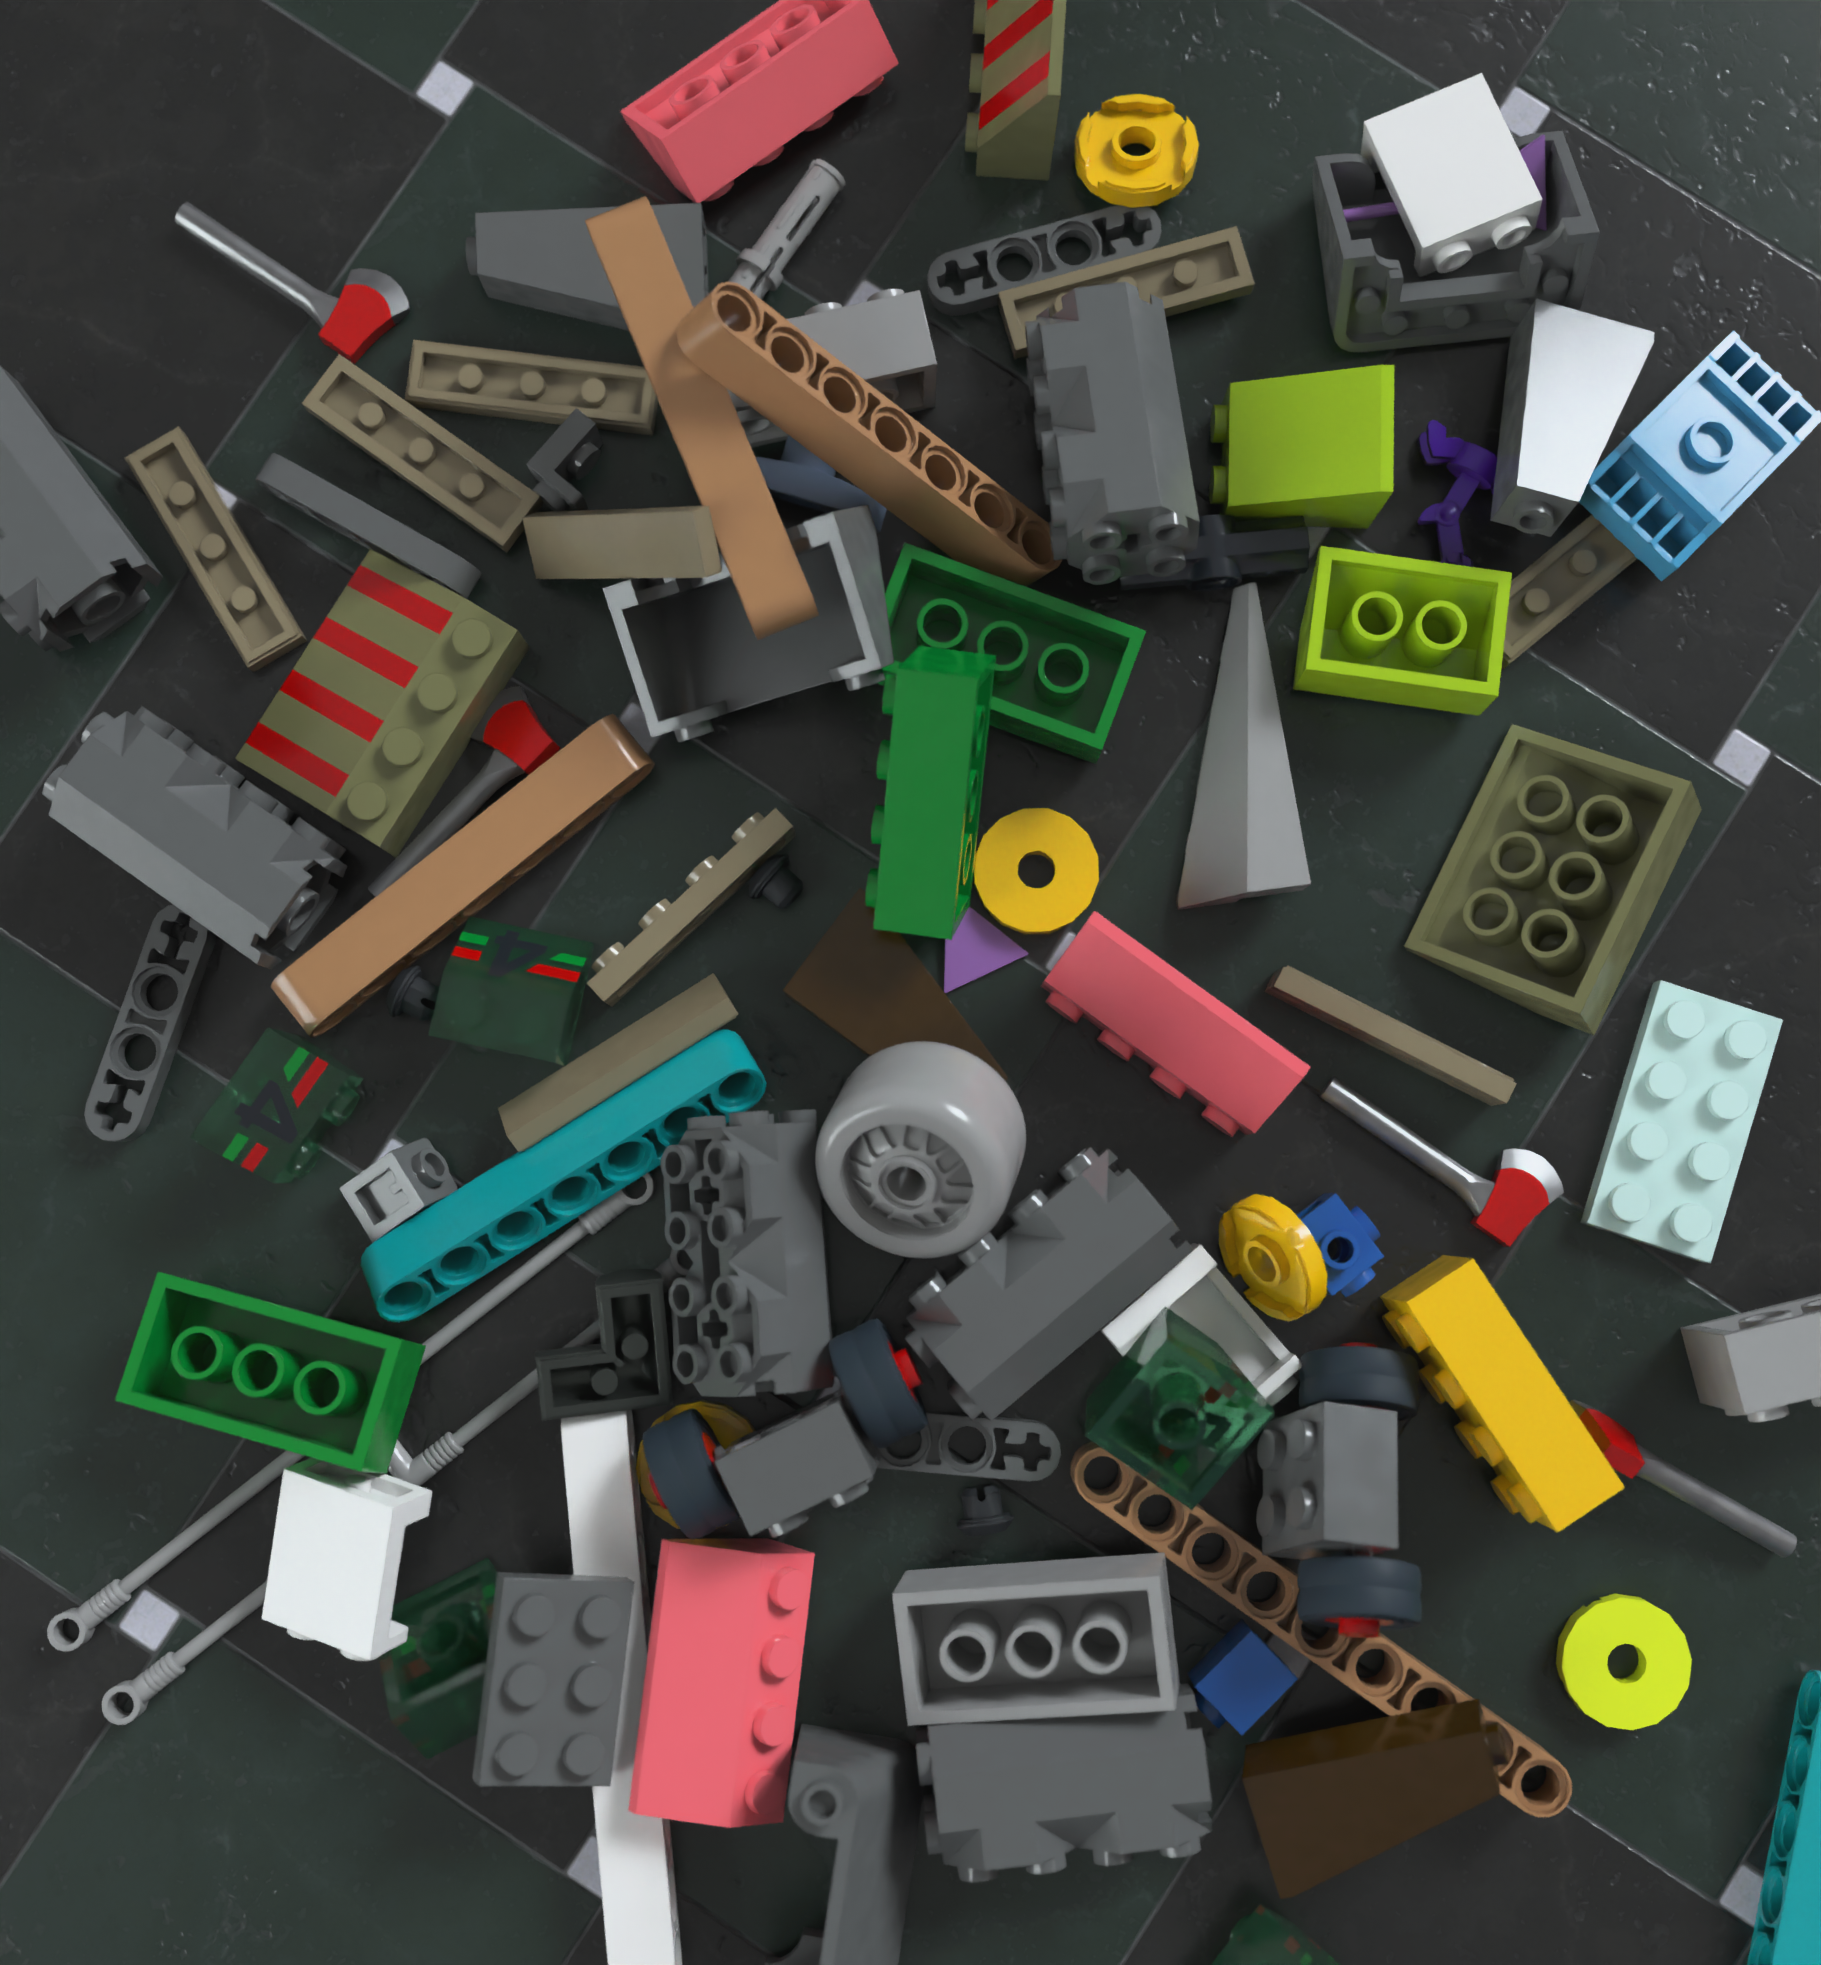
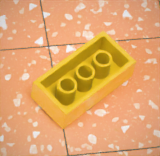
[1380,1255,1625,1532]

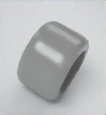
[815,1041,1026,1259]

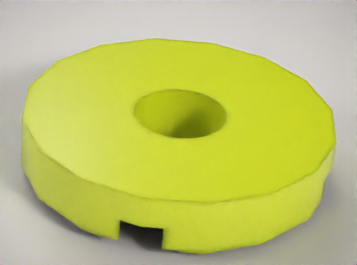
[1556,1594,1692,1730]

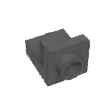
[527,408,603,512]
[339,1137,458,1243]

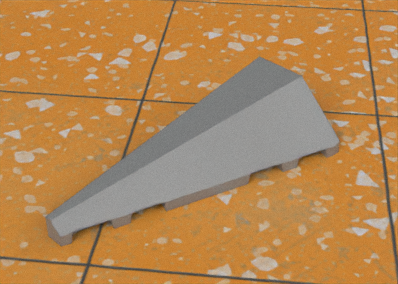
[1176,582,1311,910]

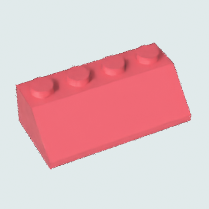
[620,0,899,203]
[1041,911,1311,1137]
[628,1538,815,1828]

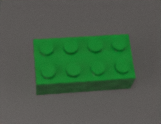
[877,543,1146,764]
[865,646,996,940]
[115,1272,426,1474]

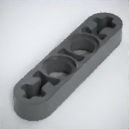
[927,205,1162,316]
[255,453,482,599]
[84,904,217,1142]
[877,1410,1061,1482]

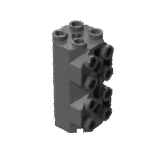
[1025,282,1200,585]
[0,366,163,652]
[42,706,347,969]
[661,1109,835,1397]
[905,1147,1193,1421]
[916,1684,1212,1882]

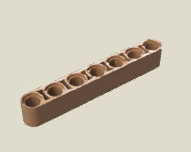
[585,196,819,640]
[676,282,1062,587]
[270,714,655,1038]

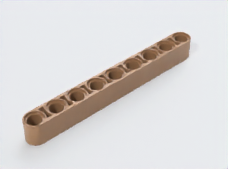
[1070,1440,1572,1817]

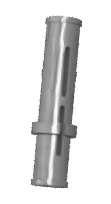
[728,159,845,300]

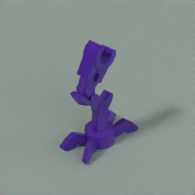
[1417,420,1497,567]

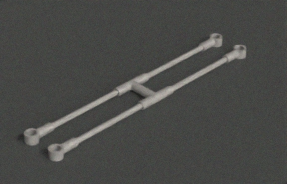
[47,1172,690,1725]

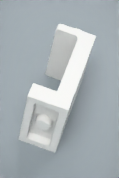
[1361,73,1543,277]
[1100,1243,1302,1449]
[262,1458,432,1661]

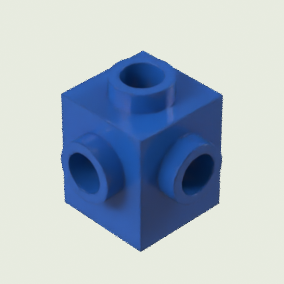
[1296,1193,1384,1297]

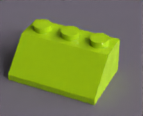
[1293,546,1512,716]

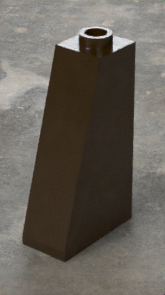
[783,888,1008,1081]
[1242,1698,1509,1899]

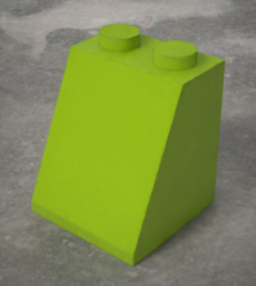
[1209,365,1394,528]

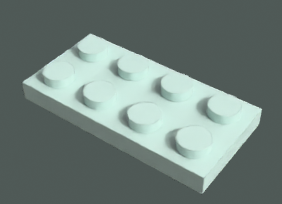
[1580,980,1783,1263]

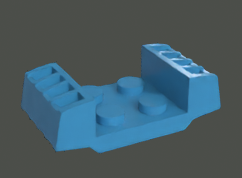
[1579,330,1821,582]

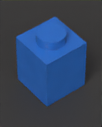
[1187,1619,1298,1735]

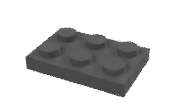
[472,1572,634,1786]

